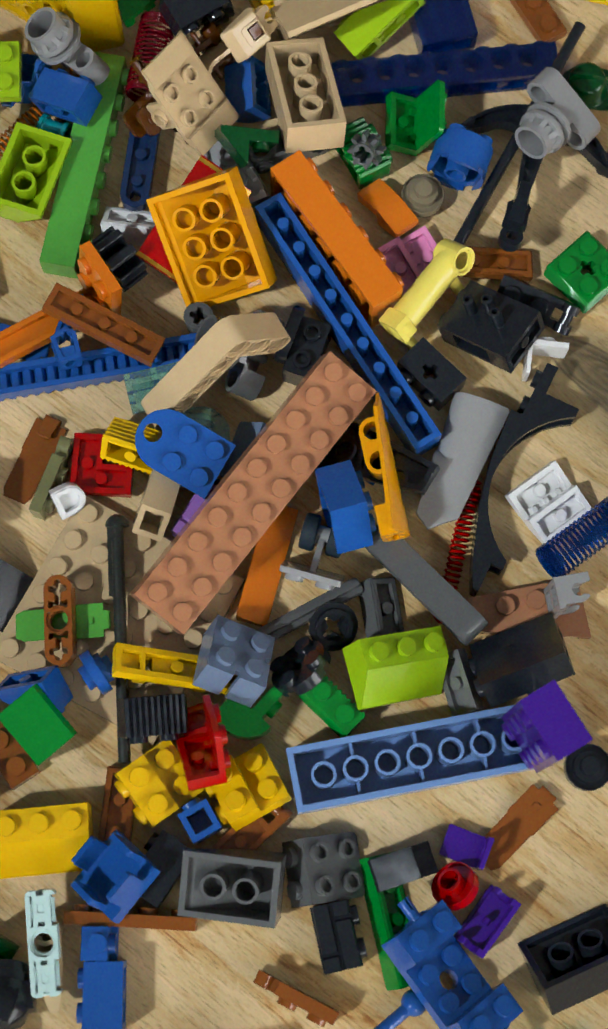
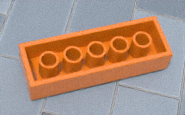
[270,150,404,329]

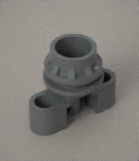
[194,309,285,401]

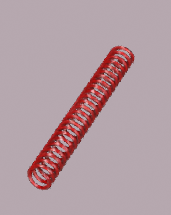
[433,481,482,624]

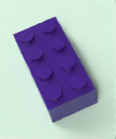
[501,679,593,773]

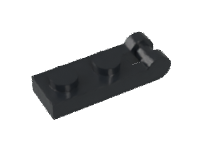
[497,273,581,336]

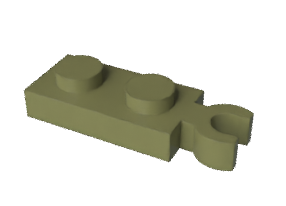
[29,435,74,521]

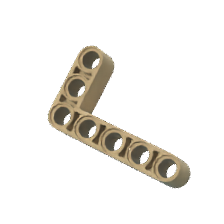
[141,312,291,430]

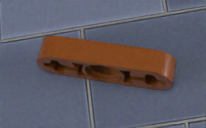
[43,575,77,668]

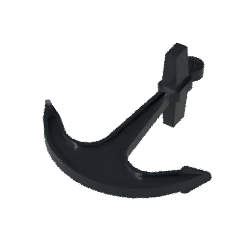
[461,104,608,252]

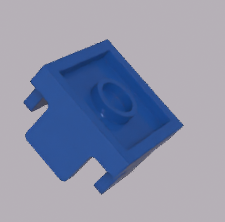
[70,829,161,924]

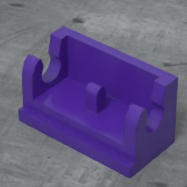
[454,884,521,959]

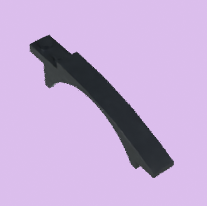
[469,363,579,597]

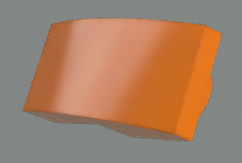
[357,178,419,238]

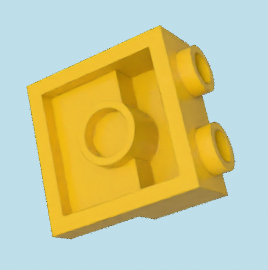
[114,740,204,828]
[205,743,292,831]

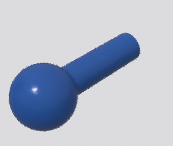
[374,990,426,1029]

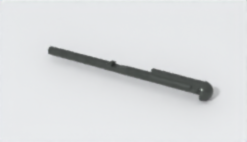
[105,514,131,763]

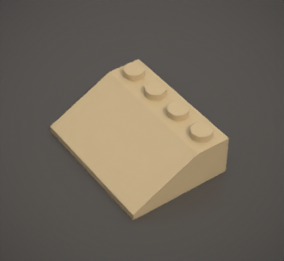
[269,0,382,41]

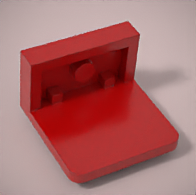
[176,694,231,791]

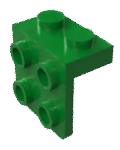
[385,80,447,156]

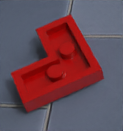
[70,433,134,498]

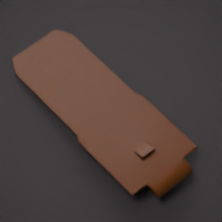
[4,414,67,504]
[484,784,558,871]

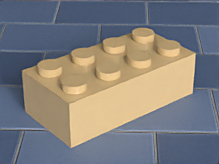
[265,37,347,153]

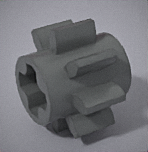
[347,129,387,170]

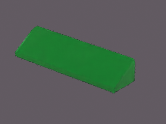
[360,851,409,991]

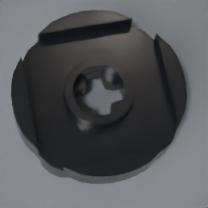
[270,636,331,697]

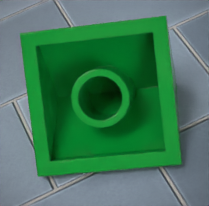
[0,684,77,766]

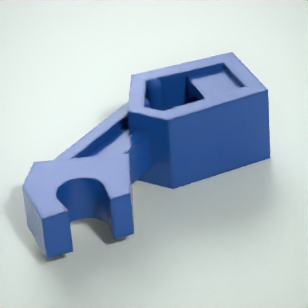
[50,294,84,371]

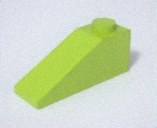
[334,0,426,64]

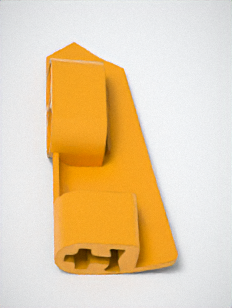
[359,392,410,542]

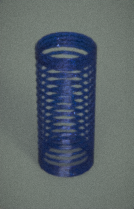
[535,497,608,578]

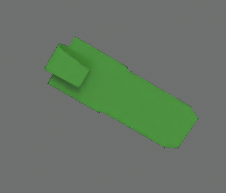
[16,603,111,642]

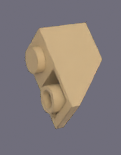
[132,469,180,542]

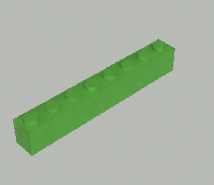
[39,51,130,279]

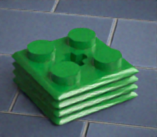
[544,231,608,313]

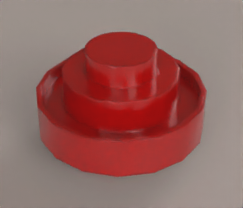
[431,862,479,911]

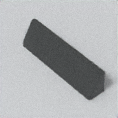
[359,577,404,638]

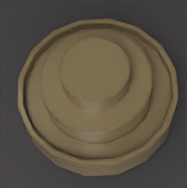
[401,174,444,217]

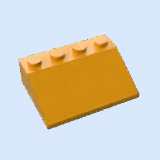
[146,166,277,308]

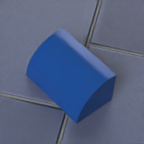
[224,56,271,123]

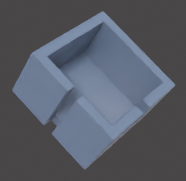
[192,615,275,707]

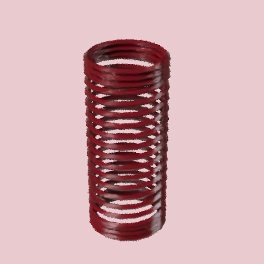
[125,11,174,102]

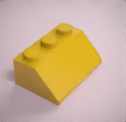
[0,802,94,879]

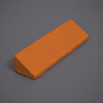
[236,506,299,627]

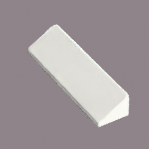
[101,206,155,246]

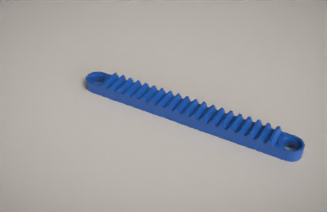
[0,333,197,401]

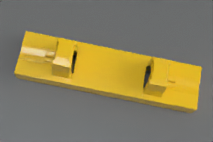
[112,642,238,694]

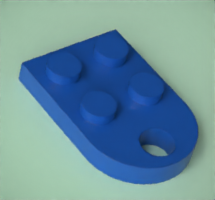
[135,409,236,499]

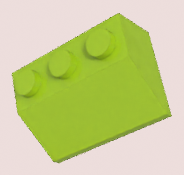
[0,122,73,223]
[342,625,449,710]

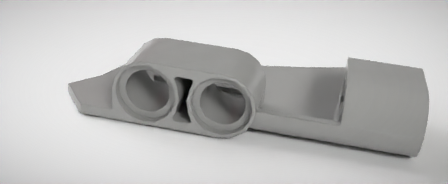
[416,392,510,530]

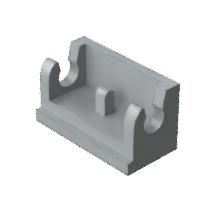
[543,571,590,619]

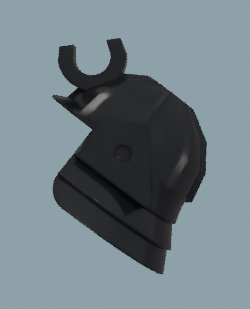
[0,959,37,1029]

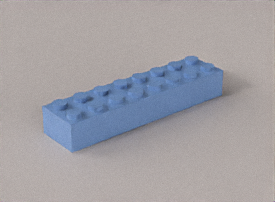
[286,705,534,815]

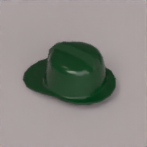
[562,62,608,111]

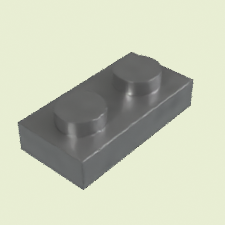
[443,648,484,716]

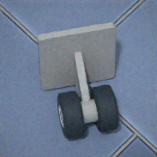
[279,513,344,591]

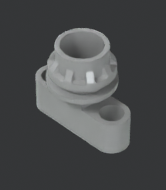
[25,7,109,86]
[515,67,601,159]

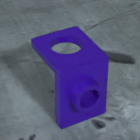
[439,824,495,870]

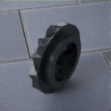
[308,601,358,651]

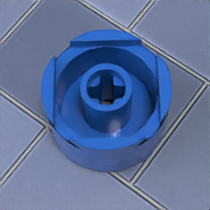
[427,123,493,191]

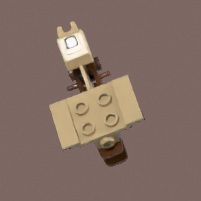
[123,5,278,156]

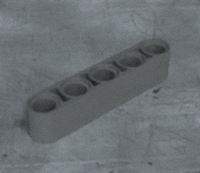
[365,524,489,646]

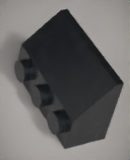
[518,904,608,1015]

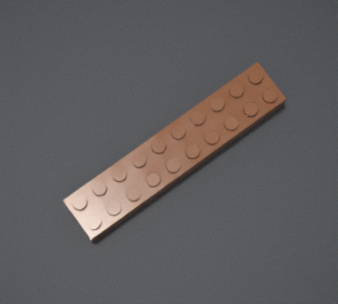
[129,351,377,635]

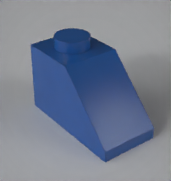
[0,666,73,713]

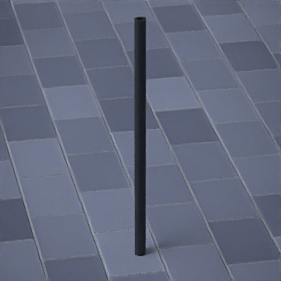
[454,21,586,245]

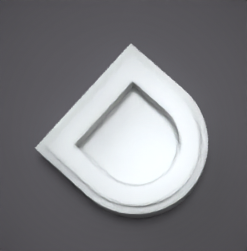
[48,482,86,520]

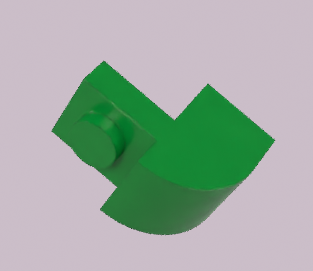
[218,686,283,741]

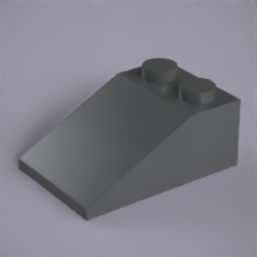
[177,849,287,928]

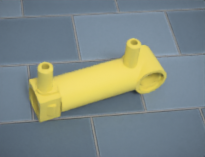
[378,238,475,350]

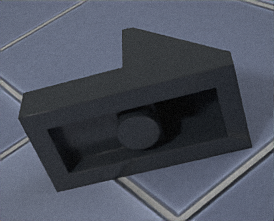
[367,841,439,893]

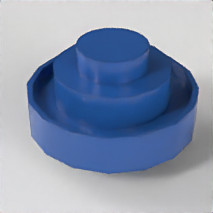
[77,650,114,695]

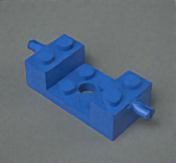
[381,896,523,1029]

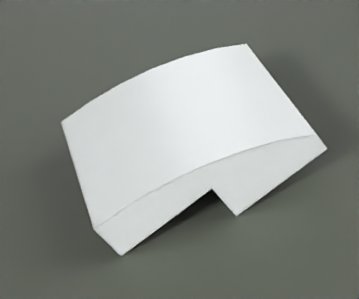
[504,460,593,546]

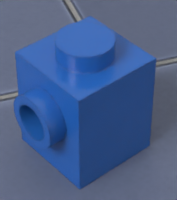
[178,797,223,845]

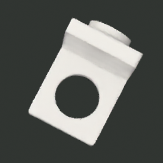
[522,337,569,382]

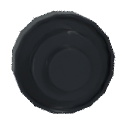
[564,744,608,791]

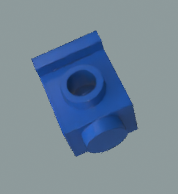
[80,926,119,961]

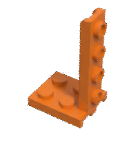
[0,240,122,369]

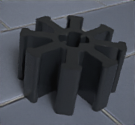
[91,226,148,292]

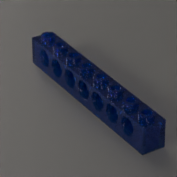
[330,41,557,107]

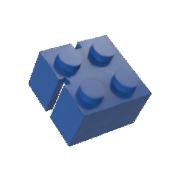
[315,460,376,554]

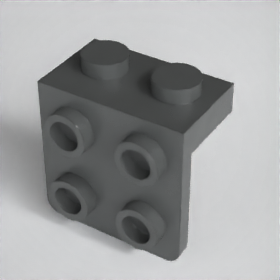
[282,832,365,908]

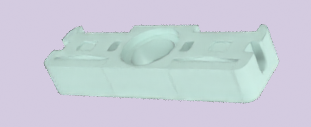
[24,888,63,998]

